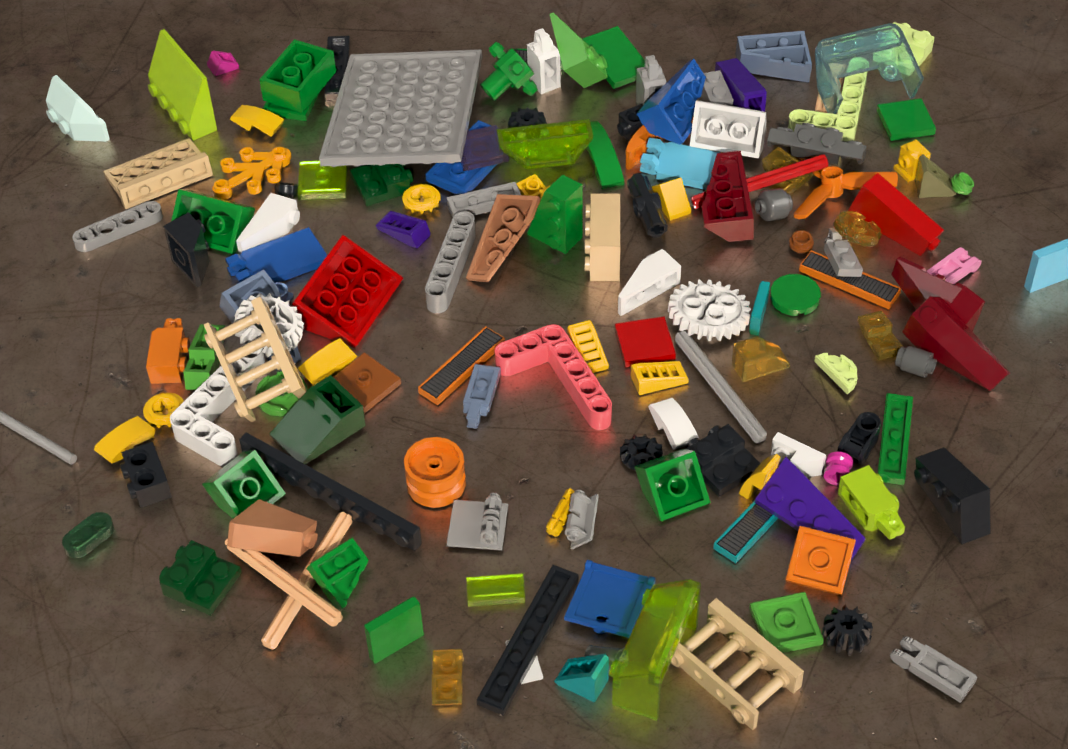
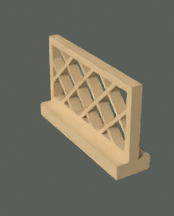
[103,138,213,209]

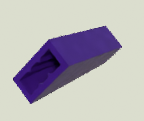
[715,58,767,112]

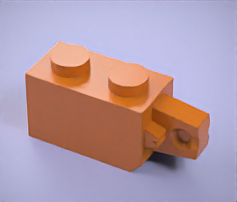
[146,318,190,384]

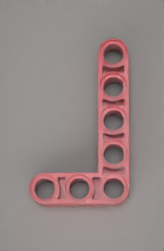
[495,324,612,430]

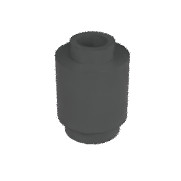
[895,346,937,378]

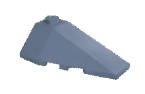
[219,269,301,372]

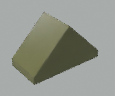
[915,154,956,198]

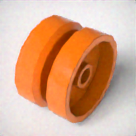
[404,437,466,508]

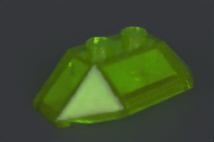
[497,119,593,170]

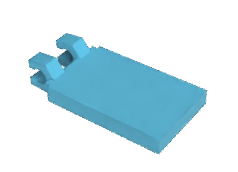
[640,138,720,190]
[1024,239,1068,293]

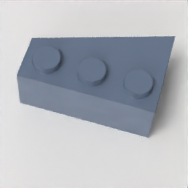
[735,31,812,83]

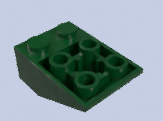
[269,375,366,465]

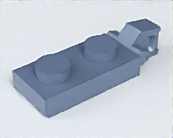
[463,364,501,429]

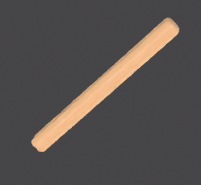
[261,512,352,650]
[225,538,343,627]

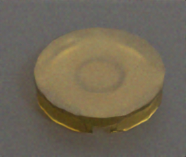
[833,211,882,247]

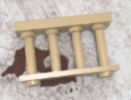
[204,297,307,422]
[666,598,804,730]

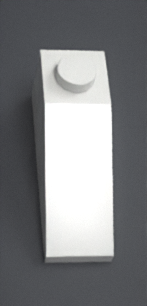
[236,193,300,254]
[618,249,681,316]

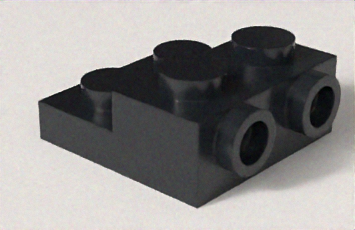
[686,424,760,497]

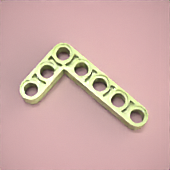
[788,57,869,142]

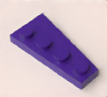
[755,457,866,561]

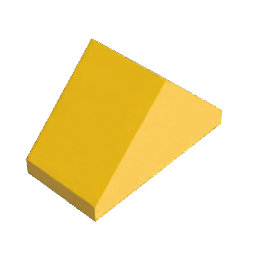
[651,178,691,221]

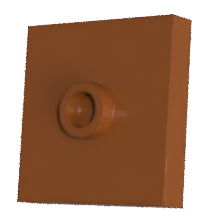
[333,352,401,414]

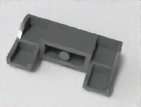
[767,123,867,165]

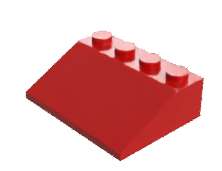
[290,235,403,348]

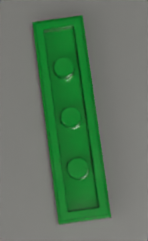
[877,393,913,485]

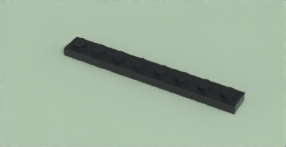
[239,432,422,551]

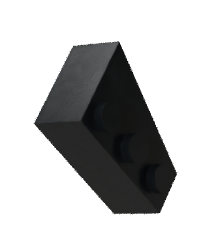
[914,447,991,545]

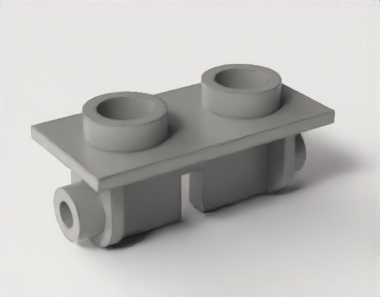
[565,490,599,549]

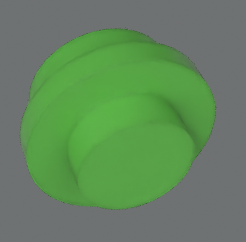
[951,172,974,195]

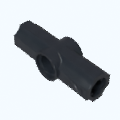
[627,173,668,238]

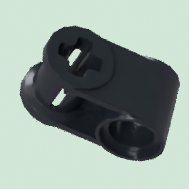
[837,412,881,465]

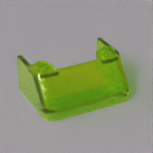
[609,579,701,721]

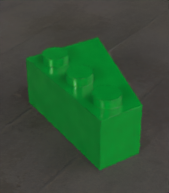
[527,174,583,254]

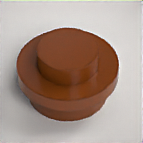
[789,230,814,253]

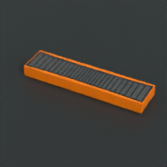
[799,250,901,309]
[418,326,505,405]

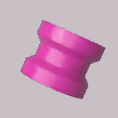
[824,452,853,486]

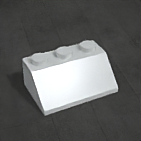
[690,100,766,158]

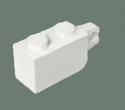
[527,28,561,94]

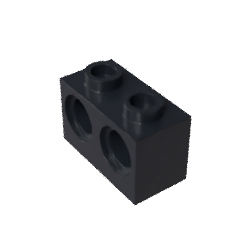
[120,442,172,508]

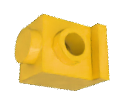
[893,139,931,182]

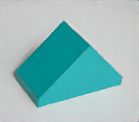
[554,654,609,703]

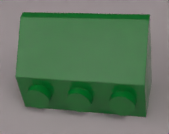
[171,189,255,254]

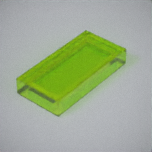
[466,573,525,607]

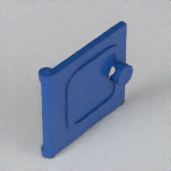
[564,559,656,639]

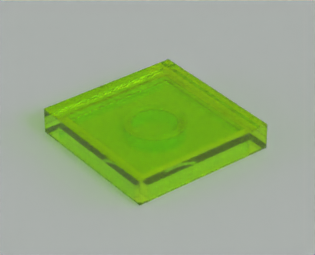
[298,161,347,200]

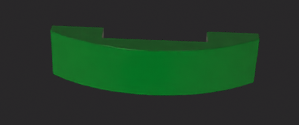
[575,121,624,189]

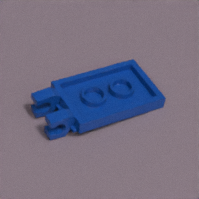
[225,227,327,284]

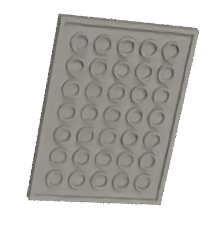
[319,49,483,167]

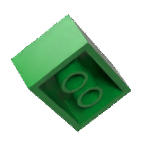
[259,39,336,113]

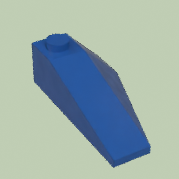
[637,59,706,145]

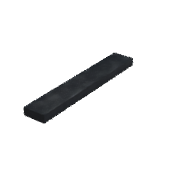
[477,565,579,716]

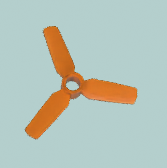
[793,157,898,219]

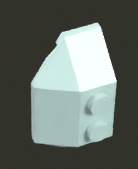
[46,75,110,142]

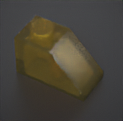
[732,336,790,382]

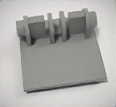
[447,493,508,550]

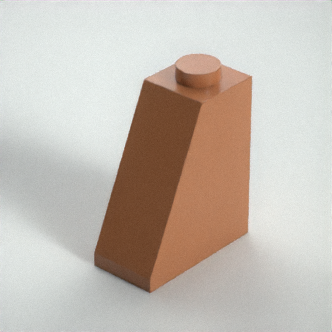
[227,499,318,557]

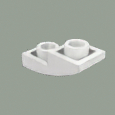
[648,398,699,450]

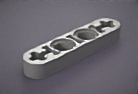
[72,201,163,252]

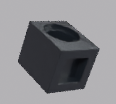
[617,104,643,141]

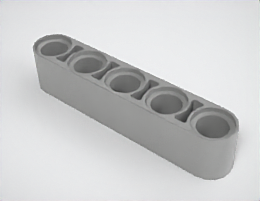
[425,211,476,313]

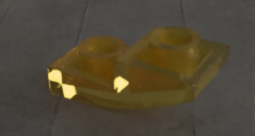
[432,649,463,706]

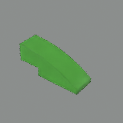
[183,324,225,390]

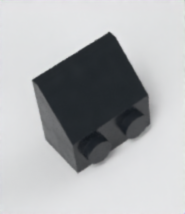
[163,213,209,288]

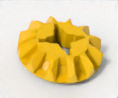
[402,184,441,214]
[143,392,184,429]

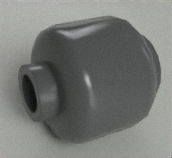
[755,188,793,221]

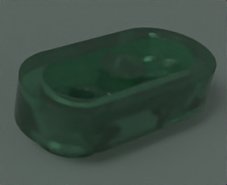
[62,512,114,558]

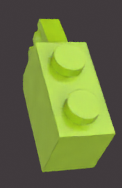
[838,465,905,540]

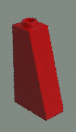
[847,172,944,256]

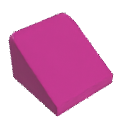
[207,51,239,76]

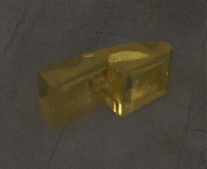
[858,311,903,360]

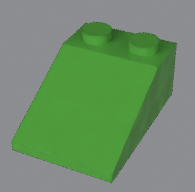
[549,12,608,88]

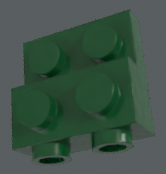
[350,164,413,207]
[159,540,242,616]

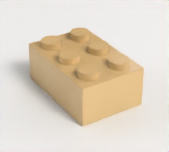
[585,194,620,281]

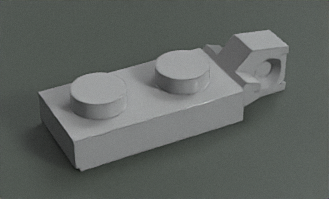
[824,228,863,277]

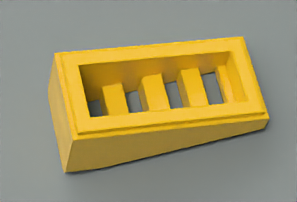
[567,320,609,373]
[631,361,689,395]

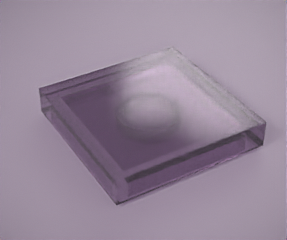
[460,125,509,171]

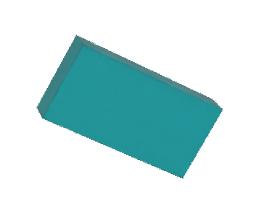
[749,281,770,336]

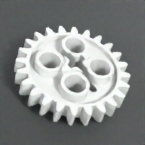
[668,279,751,341]

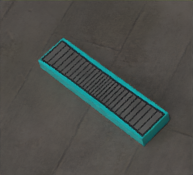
[713,501,778,563]

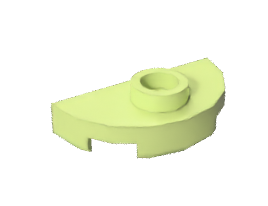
[814,353,858,395]

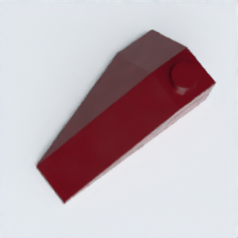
[702,151,754,242]
[891,257,985,332]
[902,296,1010,391]

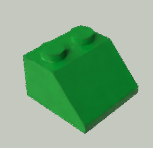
[634,449,711,521]
[202,450,286,519]

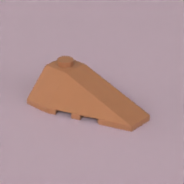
[466,194,540,282]

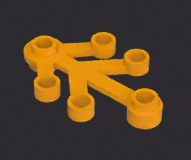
[212,147,292,200]

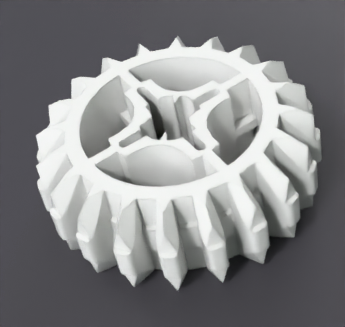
[233,293,304,358]

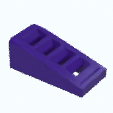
[376,211,431,248]

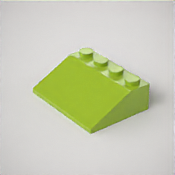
[148,29,217,141]

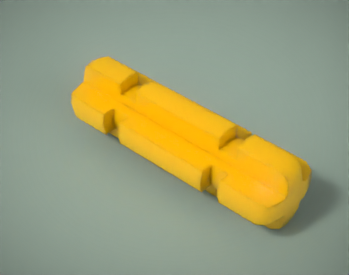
[546,488,575,537]

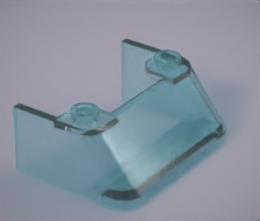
[815,23,924,114]

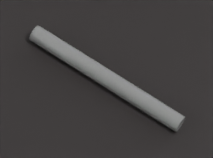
[0,410,77,465]

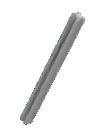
[675,330,767,444]

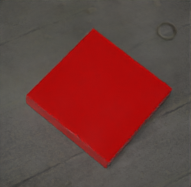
[615,316,676,367]

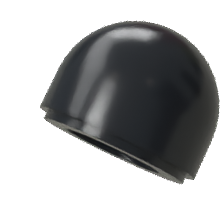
[275,183,299,199]

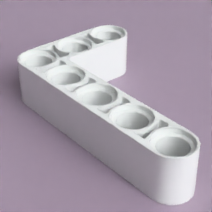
[170,344,265,467]

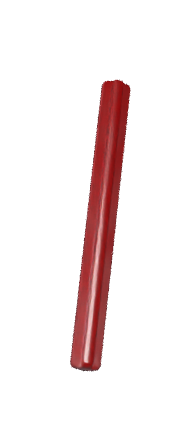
[691,154,828,209]

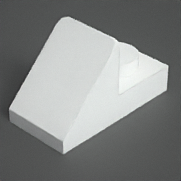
[771,432,826,478]

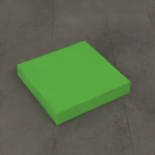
[749,592,824,653]

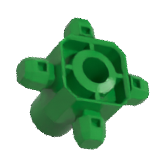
[480,42,538,101]

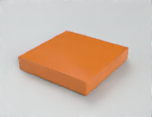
[786,526,856,596]

